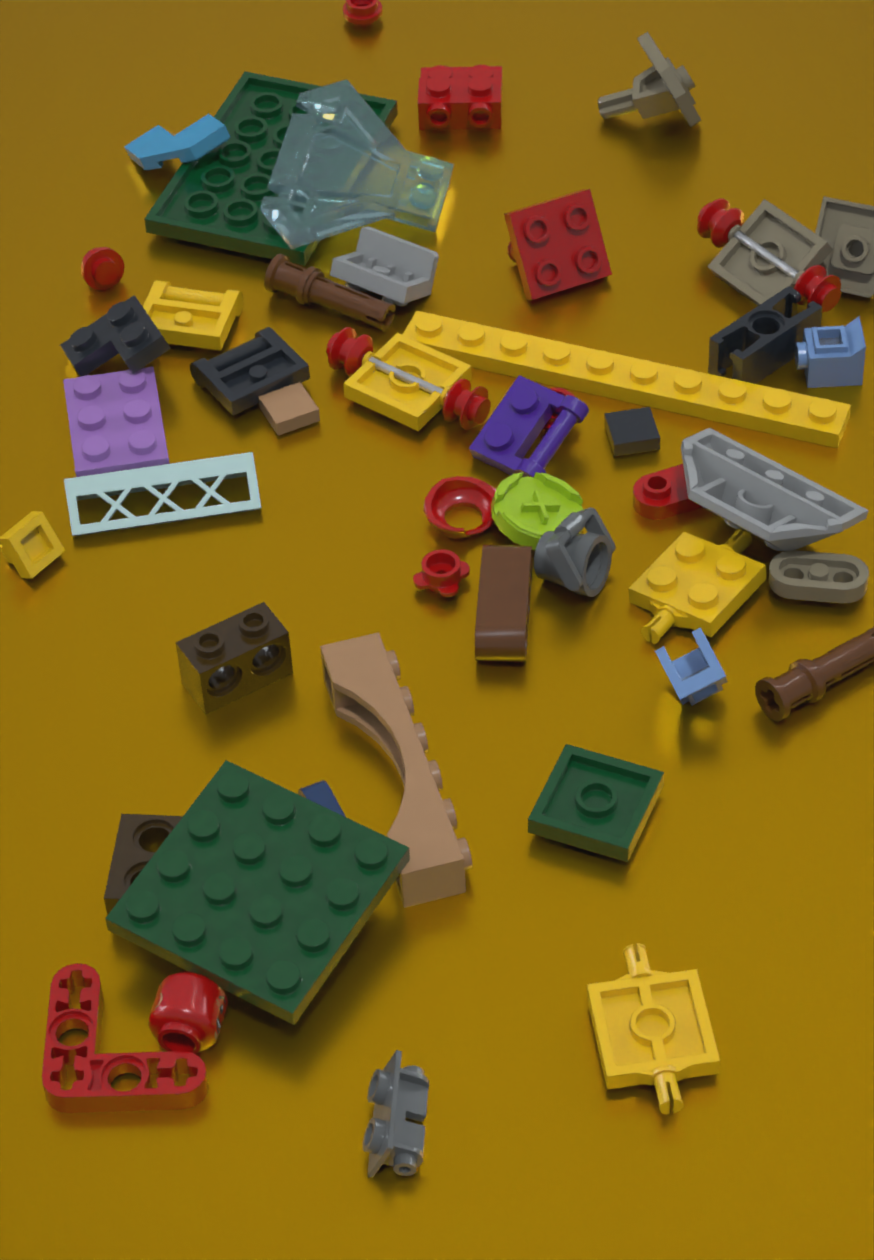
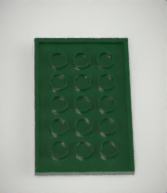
[144,72,398,266]

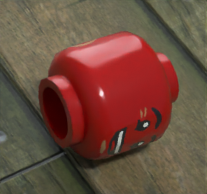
[148,971,228,1054]

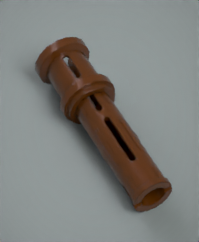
[264,254,396,331]
[755,626,874,722]

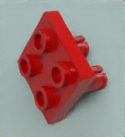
[504,189,612,300]

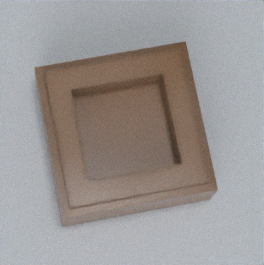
[258,382,320,436]

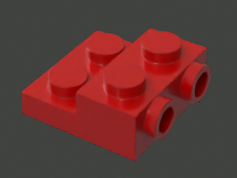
[418,65,503,130]

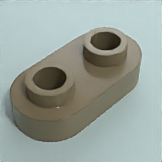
[768,550,869,603]

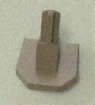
[598,32,702,128]
[815,196,874,298]

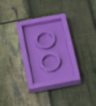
[63,367,169,477]

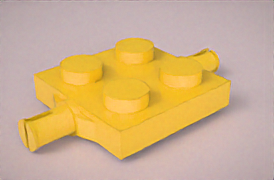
[628,529,766,644]
[587,943,720,1114]

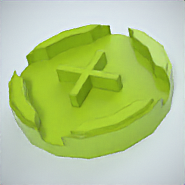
[491,472,584,550]

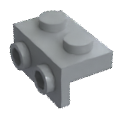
[330,226,439,306]

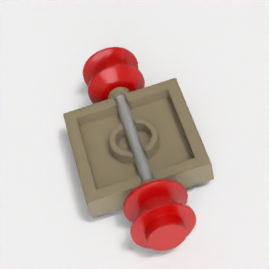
[697,198,841,313]

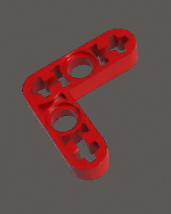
[42,963,209,1113]

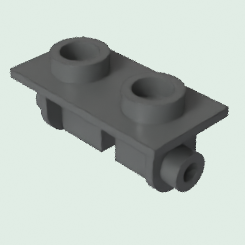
[363,1050,429,1178]

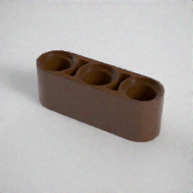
[475,545,533,662]

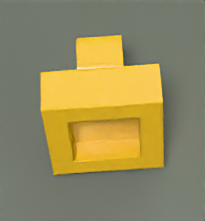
[0,511,66,578]

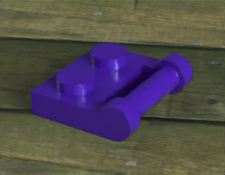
[469,375,589,477]

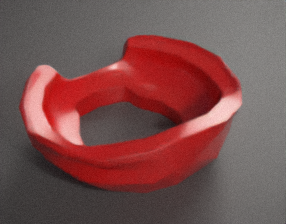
[423,476,497,540]

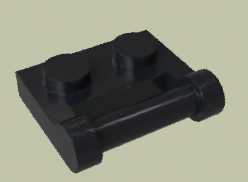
[190,327,310,415]

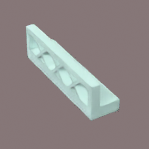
[64,452,261,537]

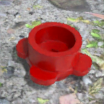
[413,549,470,597]

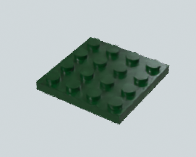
[105,760,410,1025]

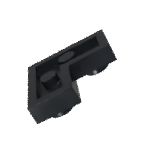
[60,295,171,376]

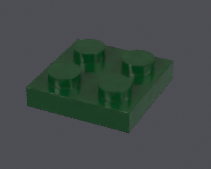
[528,744,664,862]

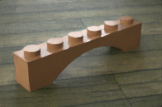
[320,632,473,908]

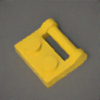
[143,280,243,351]

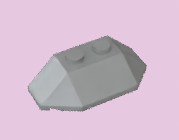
[681,428,868,551]

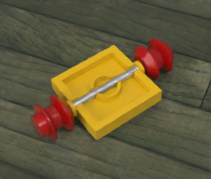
[326,327,491,431]

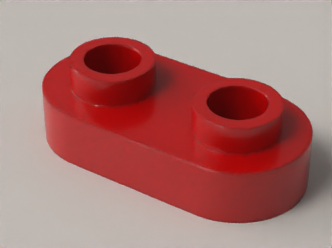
[633,464,703,520]

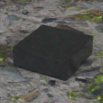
[604,407,660,456]

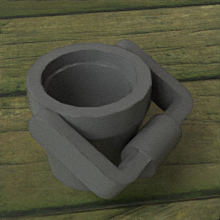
[534,507,616,597]

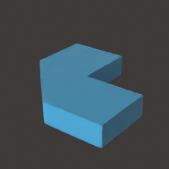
[124,114,231,171]

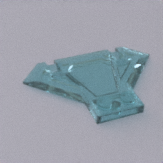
[260,79,454,249]

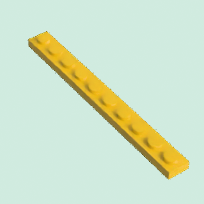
[403,311,851,449]

